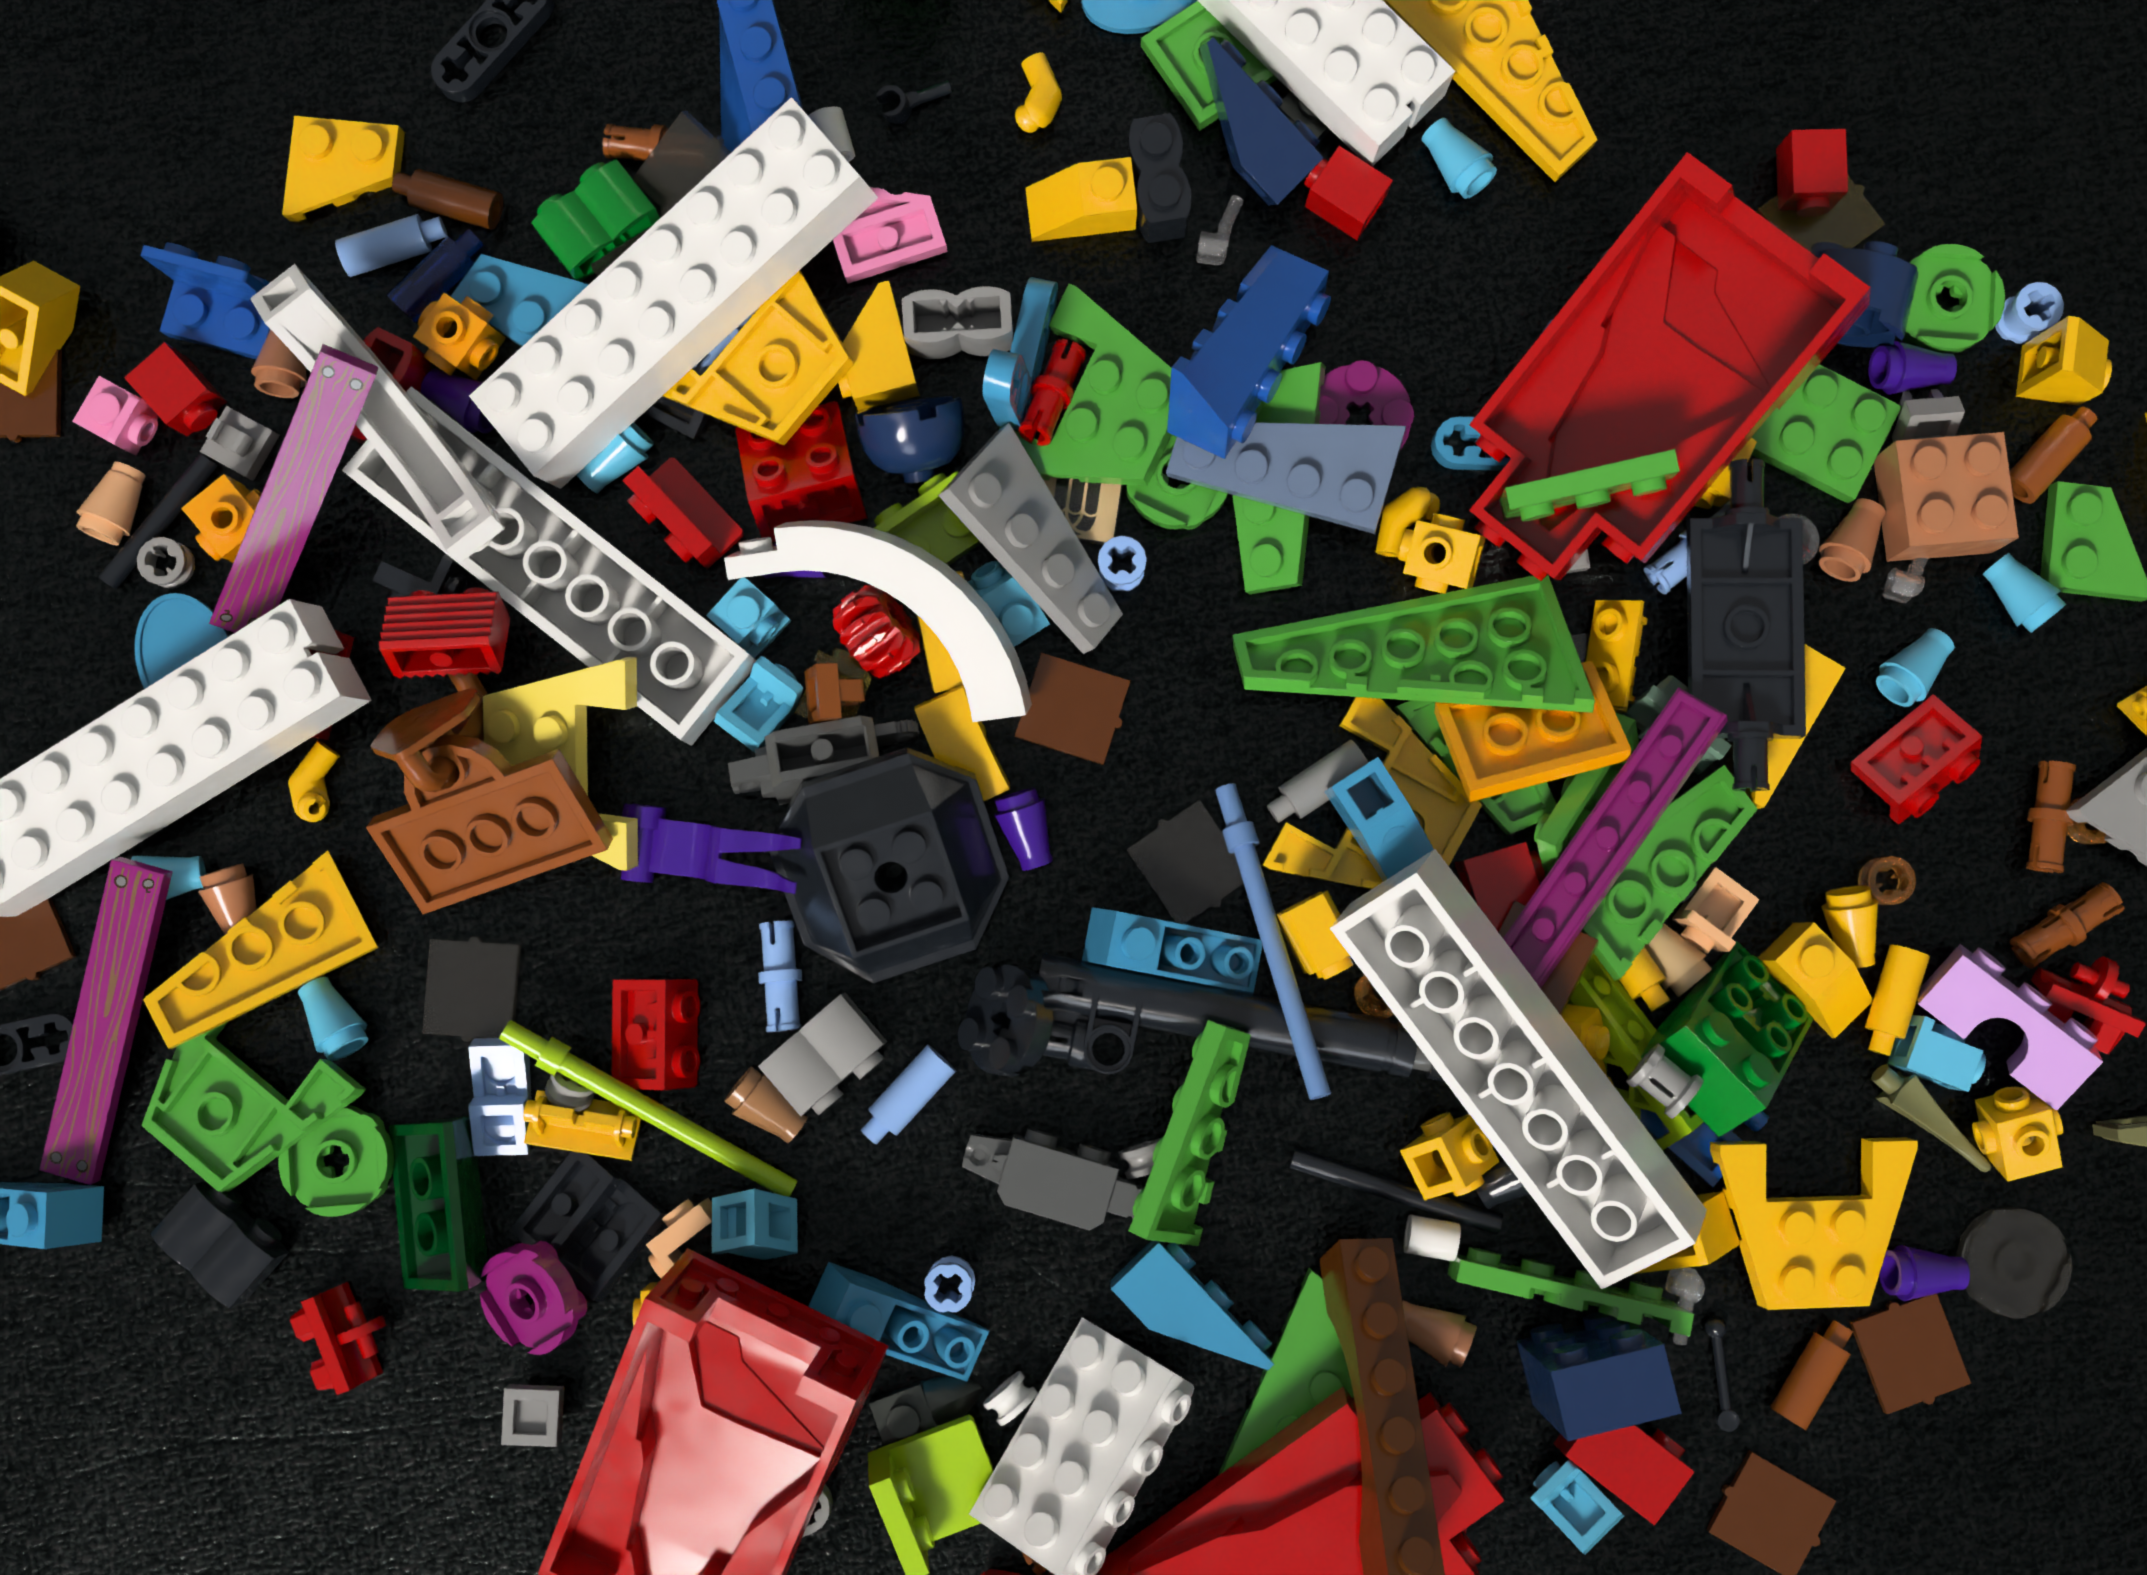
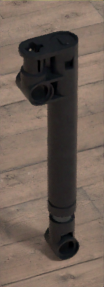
[1039,953,1445,1082]

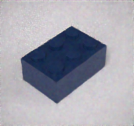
[1517,1312,1682,1441]

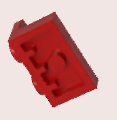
[1851,694,1982,825]
[612,979,700,1090]

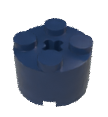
[1811,241,1918,347]

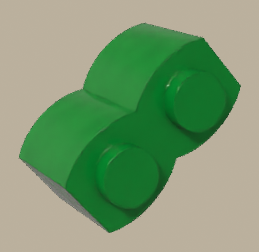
[531,159,660,282]

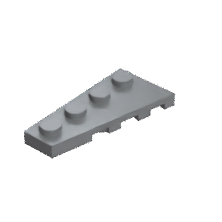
[938,423,1123,654]

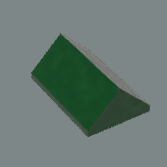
[389,1116,488,1292]

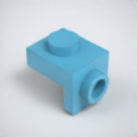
[968,561,1050,647]
[714,656,803,753]
[1531,1459,1624,1555]

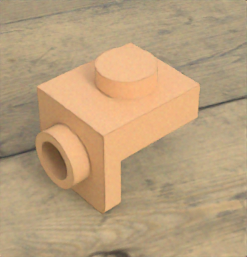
[1672,867,1760,954]
[646,1198,712,1279]

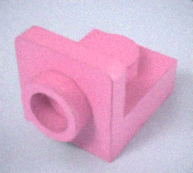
[72,376,159,456]

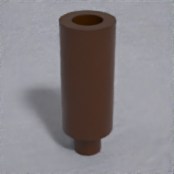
[392,169,503,230]

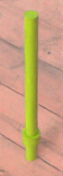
[499,1020,797,1197]

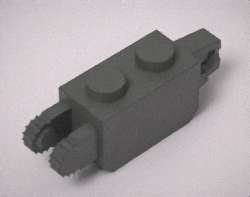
[728,716,922,805]
[962,1128,1145,1231]

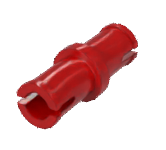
[1018,339,1086,446]

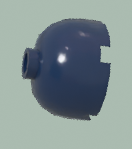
[855,396,965,483]

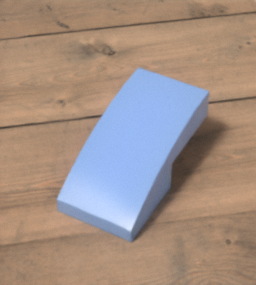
[468,1038,531,1156]

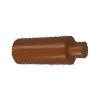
[2010,407,2097,504]
[1770,1320,1853,1430]

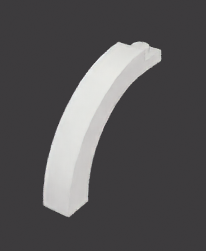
[250,264,505,564]
[724,520,1032,722]

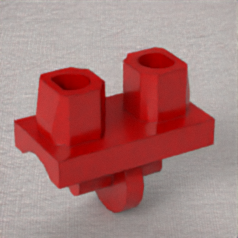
[2031,957,2146,1055]
[290,1282,387,1395]

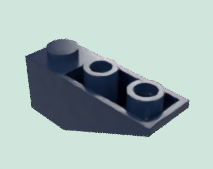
[1199,37,1323,206]

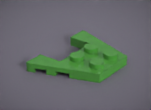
[999,284,1172,486]
[141,1022,366,1192]

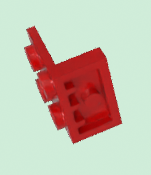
[735,402,867,542]

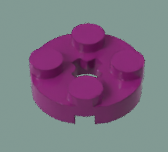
[1319,360,1414,450]
[480,1241,587,1355]

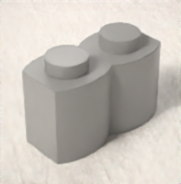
[902,286,1014,359]
[758,993,887,1116]

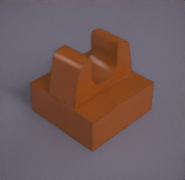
[804,663,865,725]

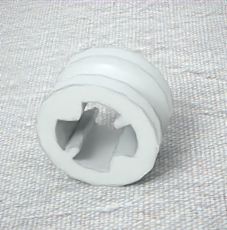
[983,1371,1038,1426]

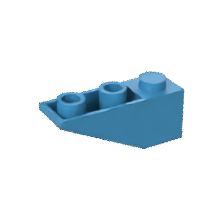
[1324,757,1434,882]
[1082,907,1262,993]
[0,1182,104,1249]
[1110,1241,1274,1370]
[808,1262,989,1381]

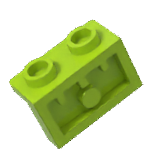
[874,471,981,566]

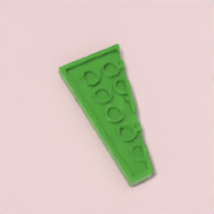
[1233,575,1595,713]

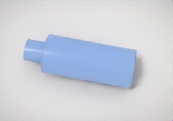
[335,214,448,277]
[861,1044,956,1145]

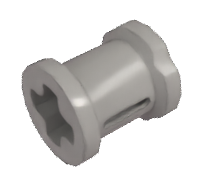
[1626,1043,1704,1119]

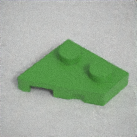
[2040,481,2147,602]

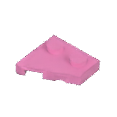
[833,187,948,284]

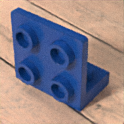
[140,243,270,359]

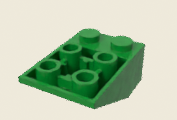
[1640,941,1814,1137]

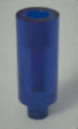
[386,229,484,323]

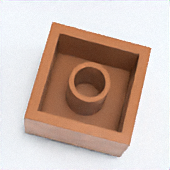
[1874,432,2019,562]

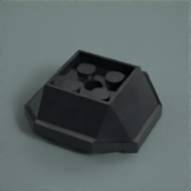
[769,747,1009,983]

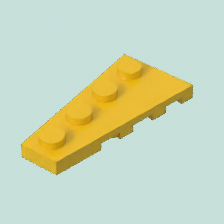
[143,851,379,1049]

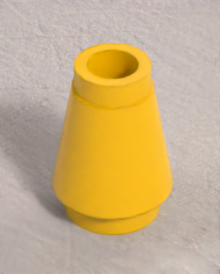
[1822,886,1878,968]

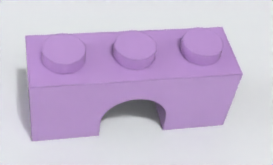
[1917,944,2103,1111]

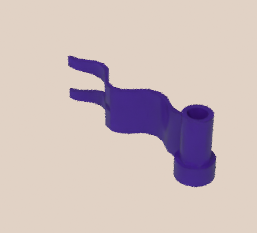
[621,803,802,894]

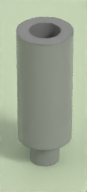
[1267,739,1369,823]

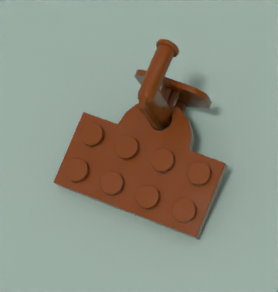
[366,672,613,914]

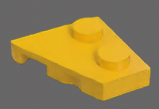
[282,116,405,222]

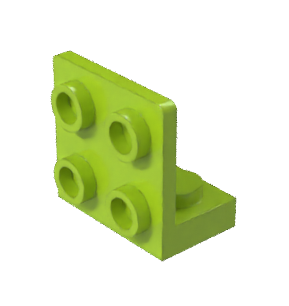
[868,1415,994,1575]

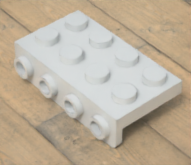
[969,1317,1194,1575]

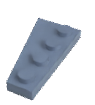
[1166,423,1406,534]

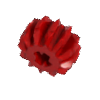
[833,585,920,678]

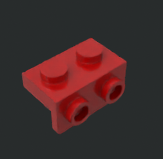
[622,457,744,570]

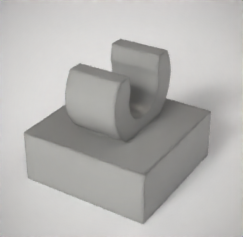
[1891,389,1965,442]
[200,406,280,481]
[501,1384,564,1447]

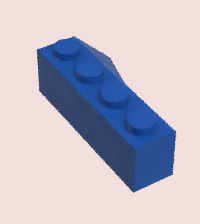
[717,0,804,162]
[1167,245,1331,459]

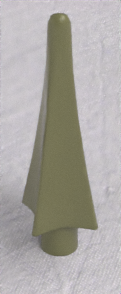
[1871,1064,1991,1172]

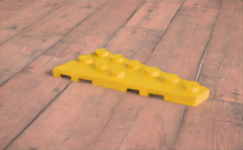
[1383,0,1597,182]

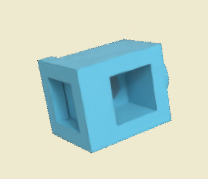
[706,577,791,660]
[1887,1015,1986,1092]
[712,1189,798,1260]

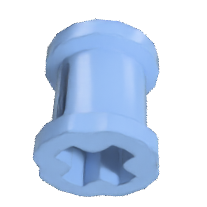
[1995,282,2064,344]
[1098,536,1147,591]
[924,1255,976,1313]

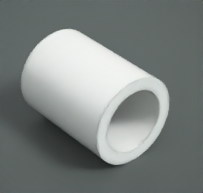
[808,106,855,162]
[1404,1215,1461,1262]

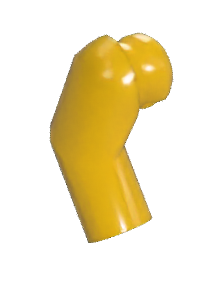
[1015,52,1062,133]
[1375,487,1440,557]
[288,740,340,822]

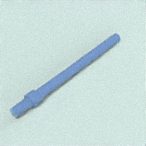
[1215,783,1331,1100]

